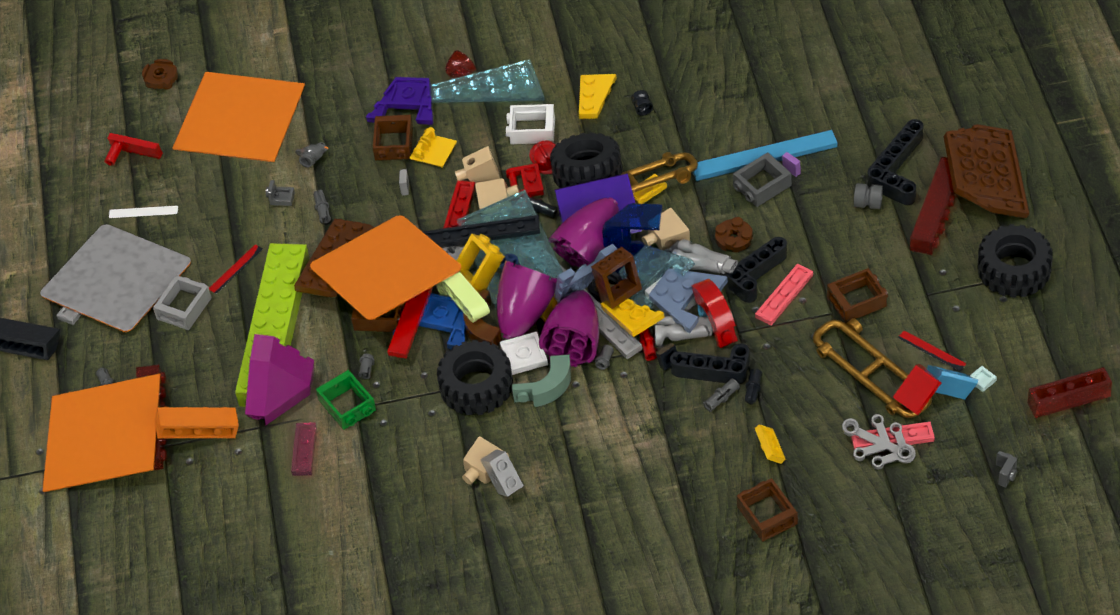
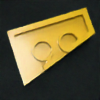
[579,74,617,119]
[600,299,665,337]

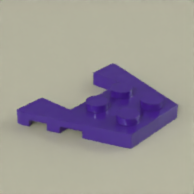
[366,77,433,125]

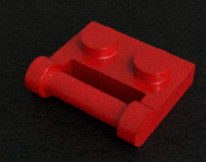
[506,163,544,202]

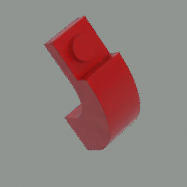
[691,278,738,348]

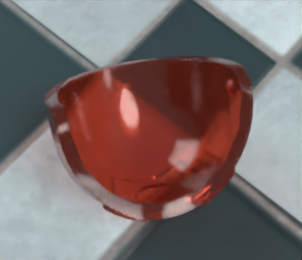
[445,50,476,79]

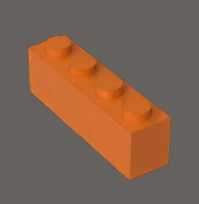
[155,407,239,438]

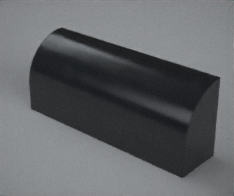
[0,318,60,360]

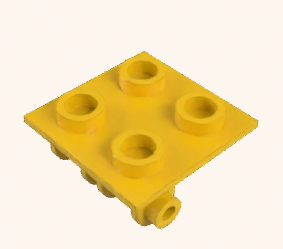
[410,127,457,168]

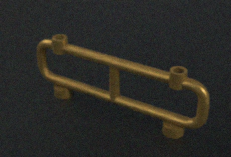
[621,152,698,193]
[813,318,932,418]

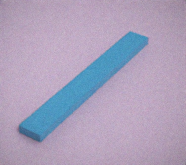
[693,130,838,181]

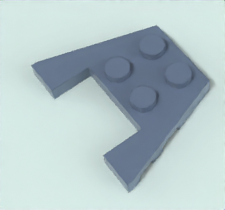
[554,244,617,303]
[649,268,728,334]

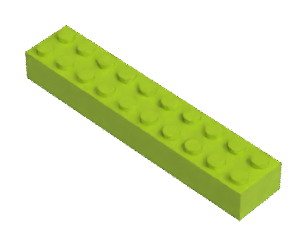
[235,243,310,407]

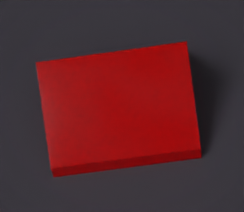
[893,364,941,415]

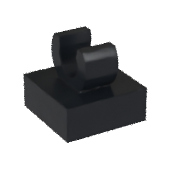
[655,343,677,370]

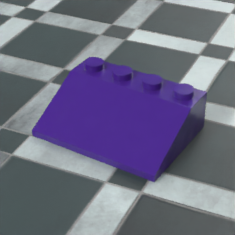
[555,173,642,238]

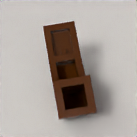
[463,289,502,346]

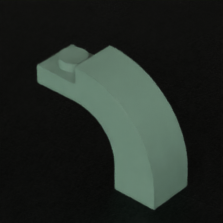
[512,355,571,407]

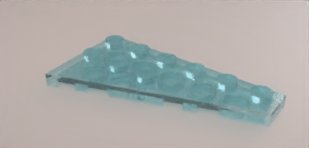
[431,59,545,103]

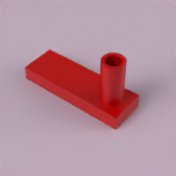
[104,133,163,166]

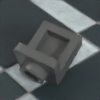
[266,180,295,206]
[996,451,1017,488]

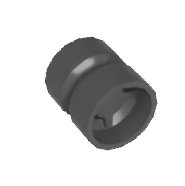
[854,183,883,209]

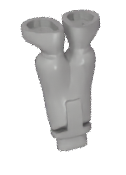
[670,239,738,274]
[653,315,714,347]

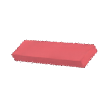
[755,264,813,326]
[851,422,935,453]

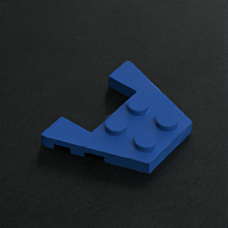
[393,293,465,349]

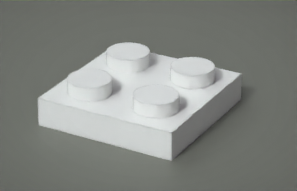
[500,332,548,375]

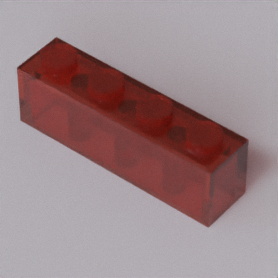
[1028,367,1112,418]

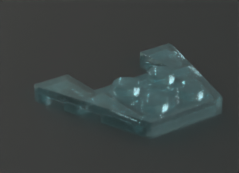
[619,245,695,309]

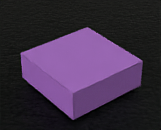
[782,152,800,177]

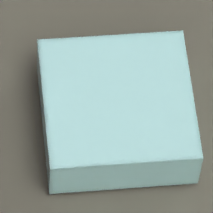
[970,366,997,392]

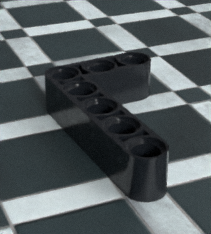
[867,119,923,205]

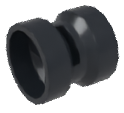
[631,90,653,116]

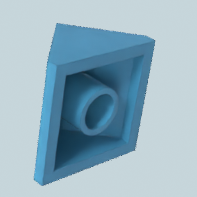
[927,365,978,399]

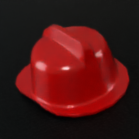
[529,140,555,175]

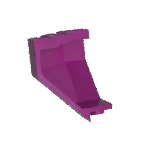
[245,334,315,426]

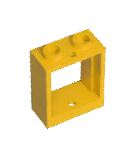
[456,234,505,294]

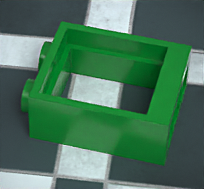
[316,370,376,430]

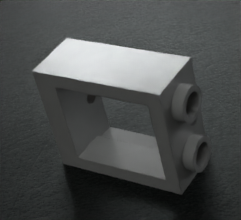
[733,152,792,207]

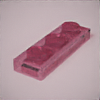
[291,422,317,476]

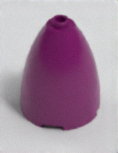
[548,197,619,268]
[497,261,557,339]
[539,290,599,367]

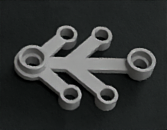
[842,414,916,470]

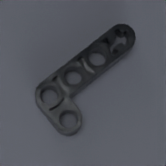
[727,237,787,303]
[670,343,750,385]

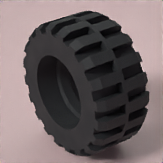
[550,132,623,188]
[977,224,1053,298]
[437,340,513,415]

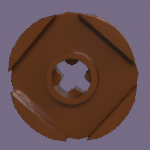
[142,59,178,90]
[715,217,753,252]

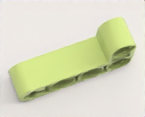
[436,271,490,322]

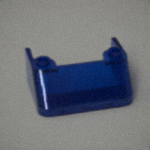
[602,203,664,277]

